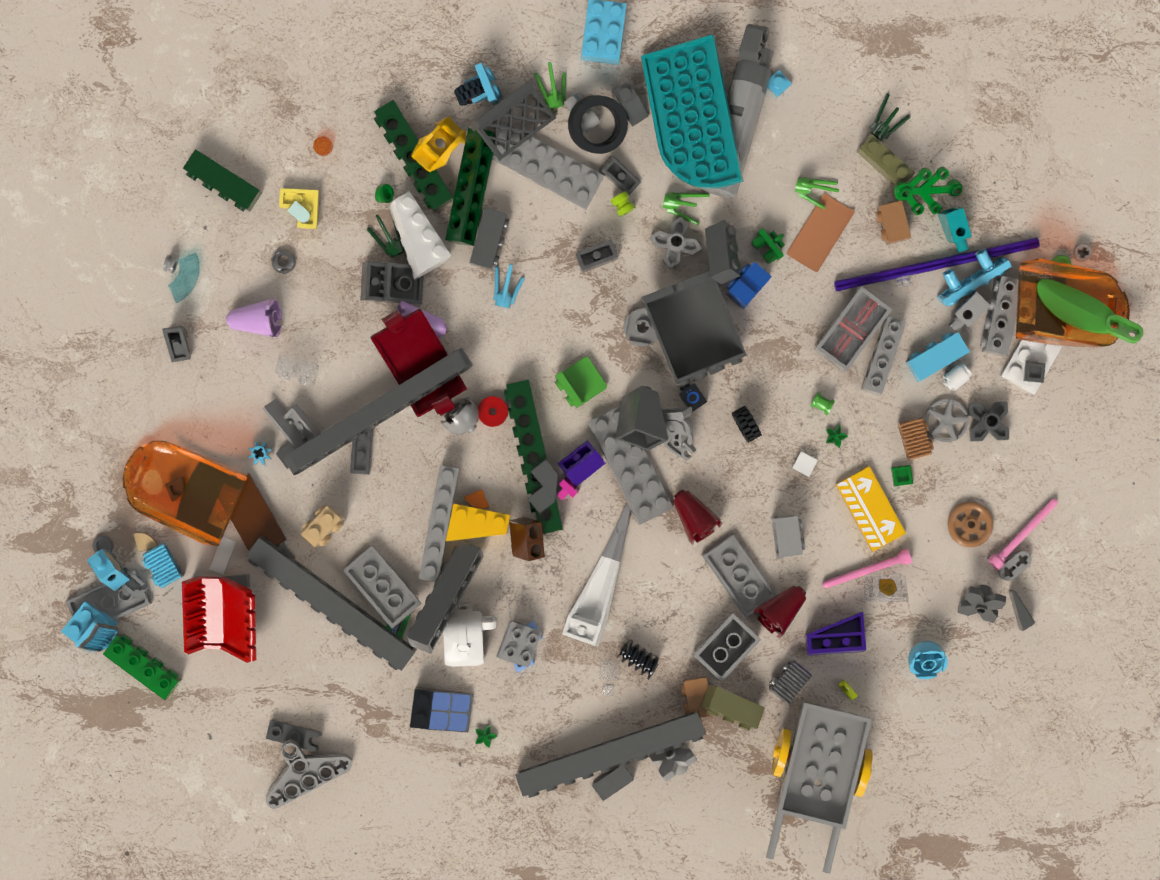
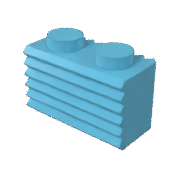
[142,543,184,588]

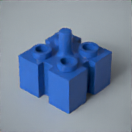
[727,261,772,309]

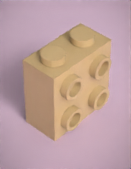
[300,506,345,547]

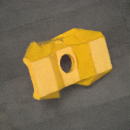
[411,116,466,172]

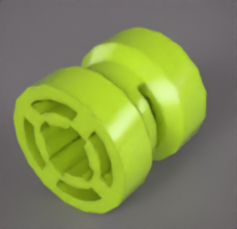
[610,191,636,217]

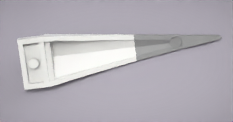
[562,503,631,647]

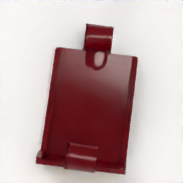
[370,309,467,417]

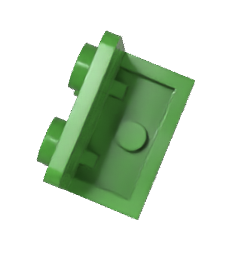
[554,357,607,408]

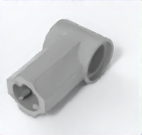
[564,93,600,134]

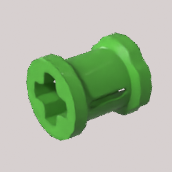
[810,392,835,416]

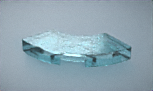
[168,252,200,303]

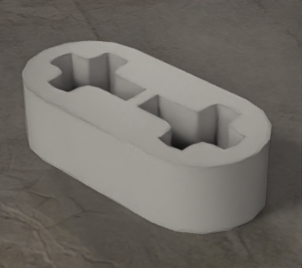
[998,551,1032,581]

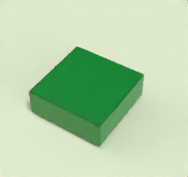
[891,465,913,487]

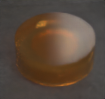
[313,136,333,156]

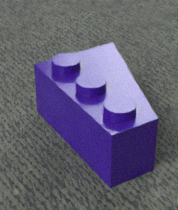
[805,612,866,656]

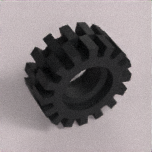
[731,406,762,443]

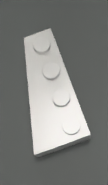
[389,191,451,280]

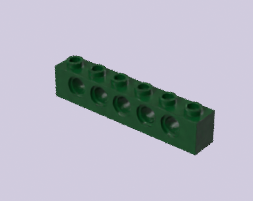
[373,100,453,212]
[445,128,494,246]

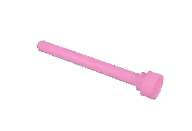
[988,499,1058,571]
[822,549,912,588]

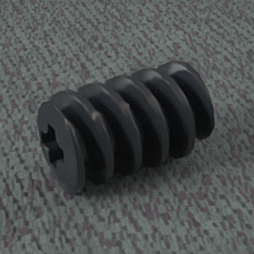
[616,640,659,680]

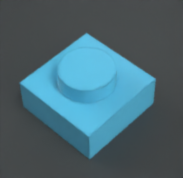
[768,70,792,98]

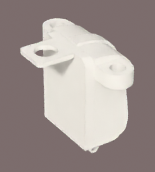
[443,603,497,667]

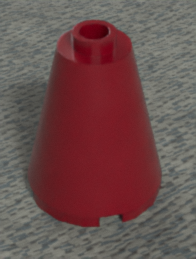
[673,490,723,545]
[754,586,806,638]

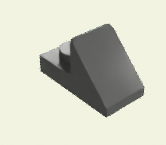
[162,325,191,362]

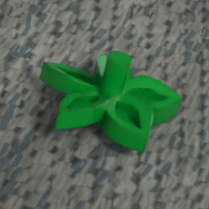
[826,425,848,448]
[475,725,497,748]

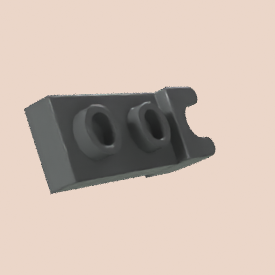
[266,719,322,752]

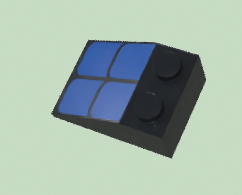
[410,687,473,732]

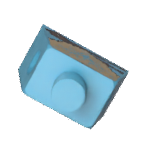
[87,548,130,591]

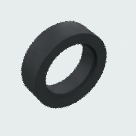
[568,95,628,154]

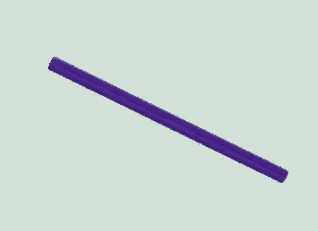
[834,237,1040,291]

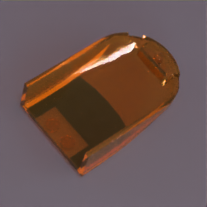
[1016,258,1130,348]
[123,440,248,546]

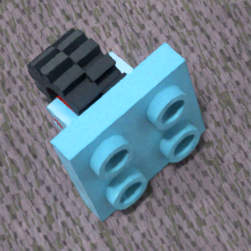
[454,63,503,106]

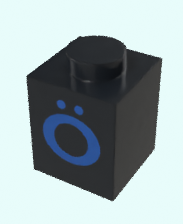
[678,383,707,412]

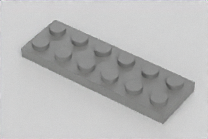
[492,122,604,210]
[587,406,673,525]

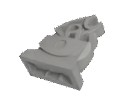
[662,407,696,460]

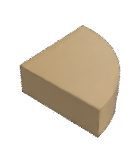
[134,533,158,552]

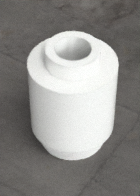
[943,363,972,391]

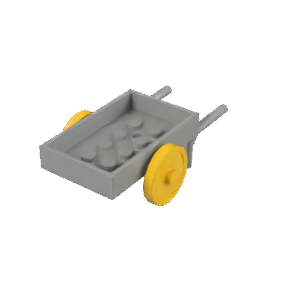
[766,701,873,874]

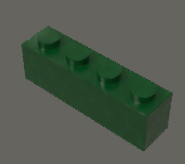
[183,149,262,212]

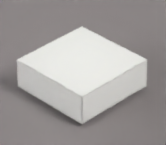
[792,451,818,477]

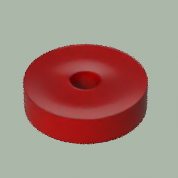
[478,396,508,427]

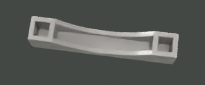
[419,465,460,582]

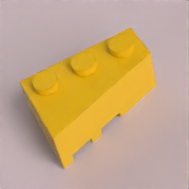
[446,503,511,541]

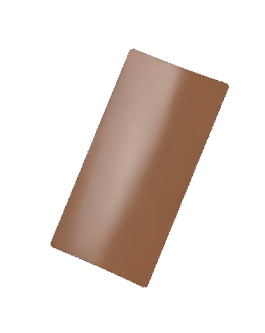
[787,193,855,272]

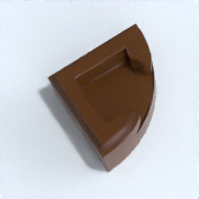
[165,476,185,502]

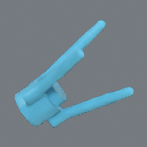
[493,264,524,308]

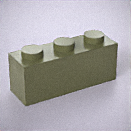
[857,134,915,186]
[701,685,765,731]

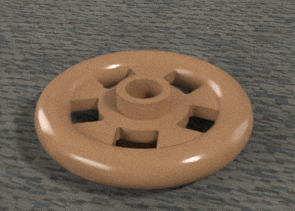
[948,502,993,547]

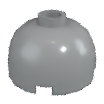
[441,397,479,435]

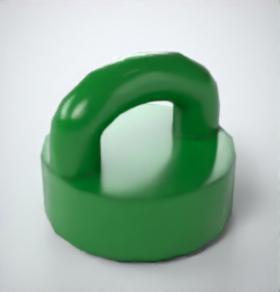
[375,184,394,203]

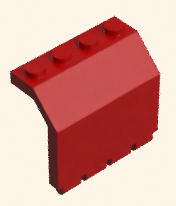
[182,576,257,663]

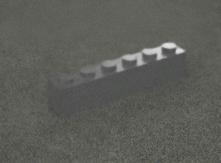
[407,540,484,654]

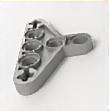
[266,740,352,809]

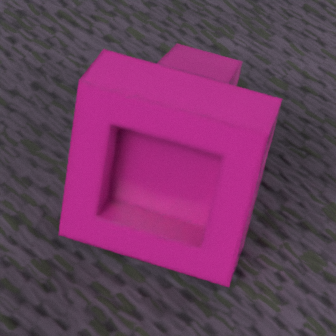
[557,477,580,500]

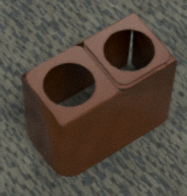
[509,517,545,561]

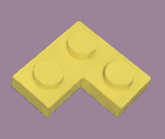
[279,188,319,229]

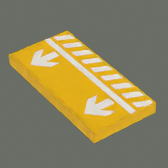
[835,466,906,552]

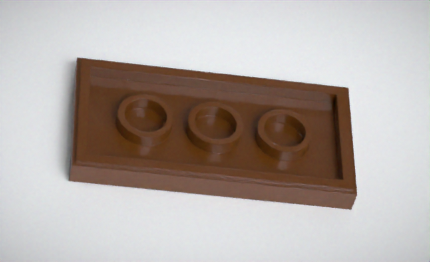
[219,473,287,551]

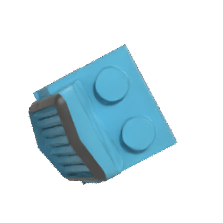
[61,601,118,652]

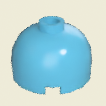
[908,641,948,679]

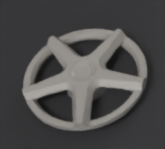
[925,399,969,442]

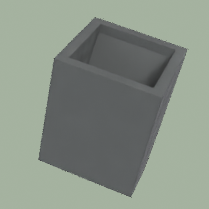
[615,386,668,450]

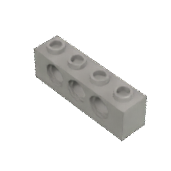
[861,316,906,396]

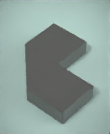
[528,460,558,514]

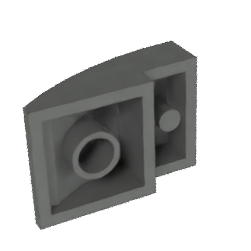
[360,261,424,304]

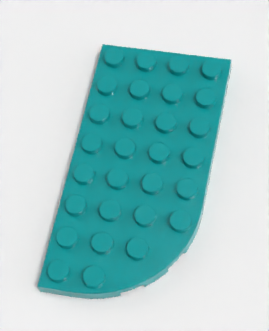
[641,34,744,189]

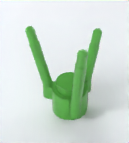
[534,62,566,109]
[795,177,839,209]
[663,192,710,225]

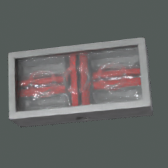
[814,286,892,372]

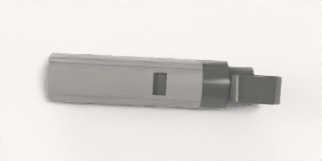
[702,24,773,198]

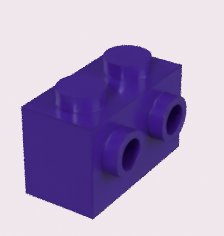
[557,440,606,487]

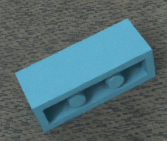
[906,331,970,382]

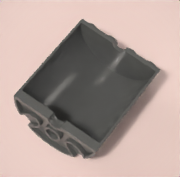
[641,271,747,387]

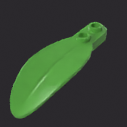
[1036,279,1143,344]

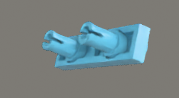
[937,249,1012,306]

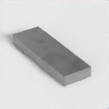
[350,429,373,475]

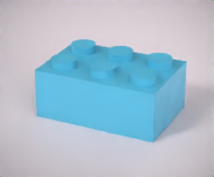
[581,0,627,65]

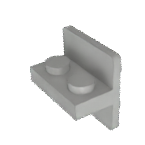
[496,620,542,667]

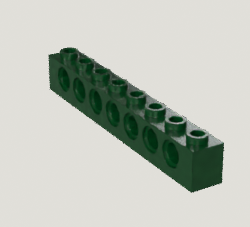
[504,379,563,534]

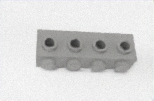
[980,276,1024,357]

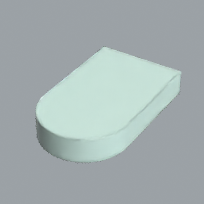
[287,201,310,223]

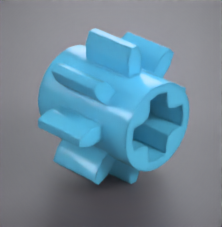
[248,442,272,465]

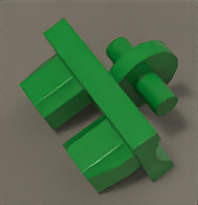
[751,229,785,264]

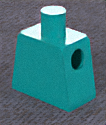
[937,207,972,252]

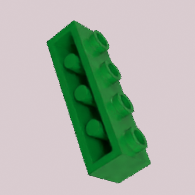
[103,634,181,700]

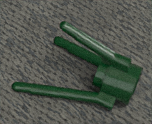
[870,93,911,141]
[367,214,405,258]

